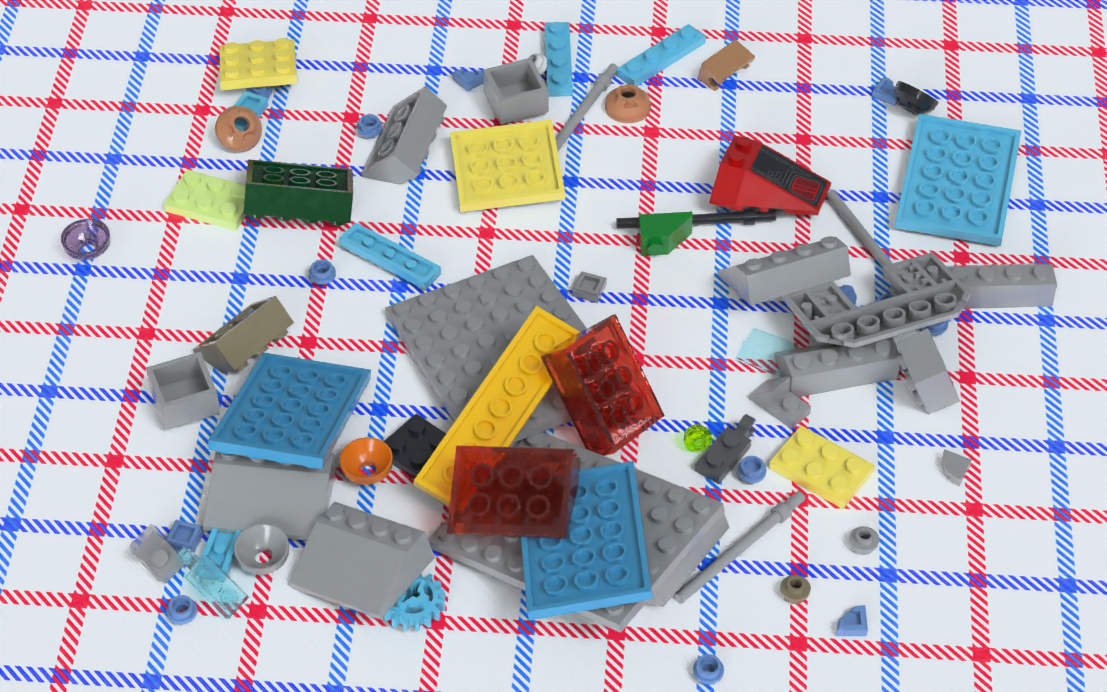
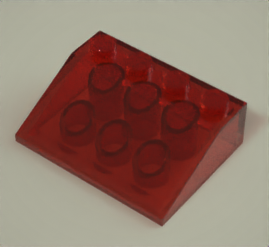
[541,314,665,456]
[447,445,581,539]

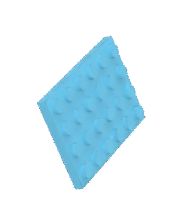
[894,114,1021,246]

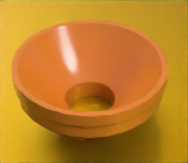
[340,437,393,485]

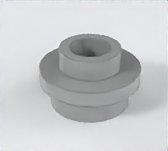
[849,526,879,555]

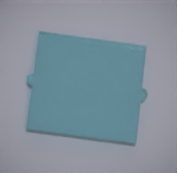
[735,328,798,377]

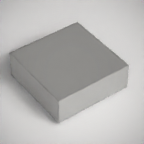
[572,271,607,303]

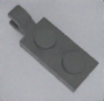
[695,414,756,484]

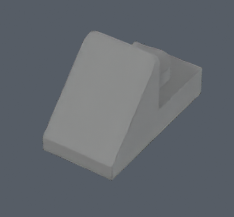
[749,376,811,429]
[130,524,187,584]

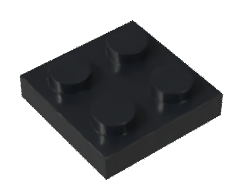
[384,414,446,479]

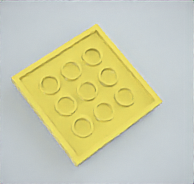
[450,119,565,212]

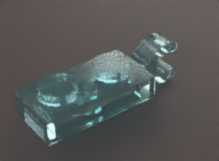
[176,547,249,619]

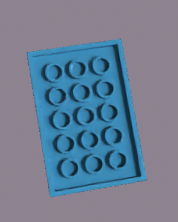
[208,352,371,469]
[516,461,653,620]

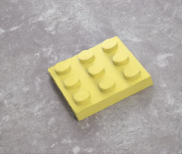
[220,38,297,90]

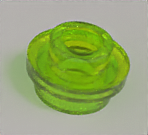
[683,424,712,452]

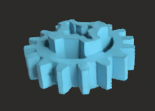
[384,573,446,632]

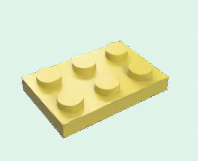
[769,425,875,509]

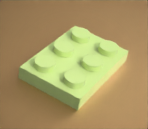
[163,169,247,231]

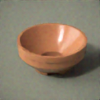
[605,84,651,124]
[215,106,262,152]

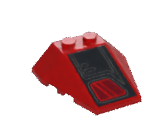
[709,135,832,216]

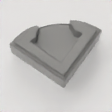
[941,449,972,486]

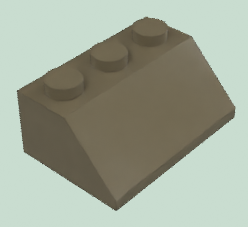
[192,296,294,373]

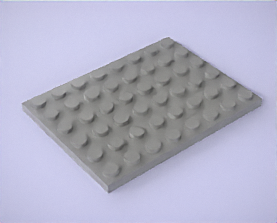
[385,255,632,443]
[428,432,725,633]

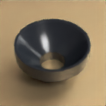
[894,81,939,115]

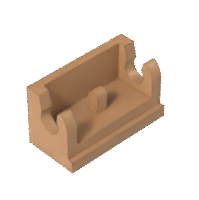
[697,39,755,91]

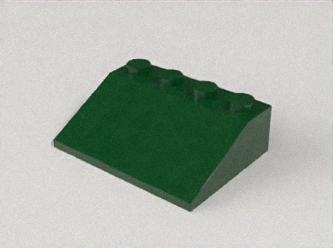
[243,159,353,226]

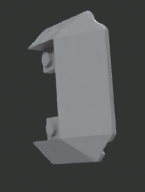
[782,252,971,348]

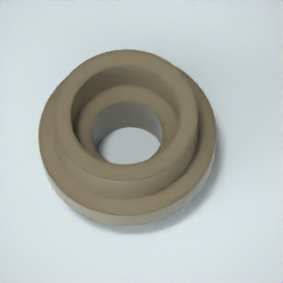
[780,575,811,604]

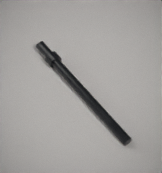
[616,209,776,229]

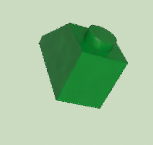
[638,211,693,256]

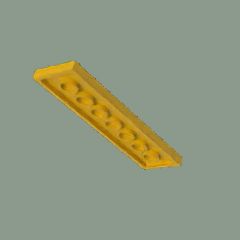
[413,306,585,515]

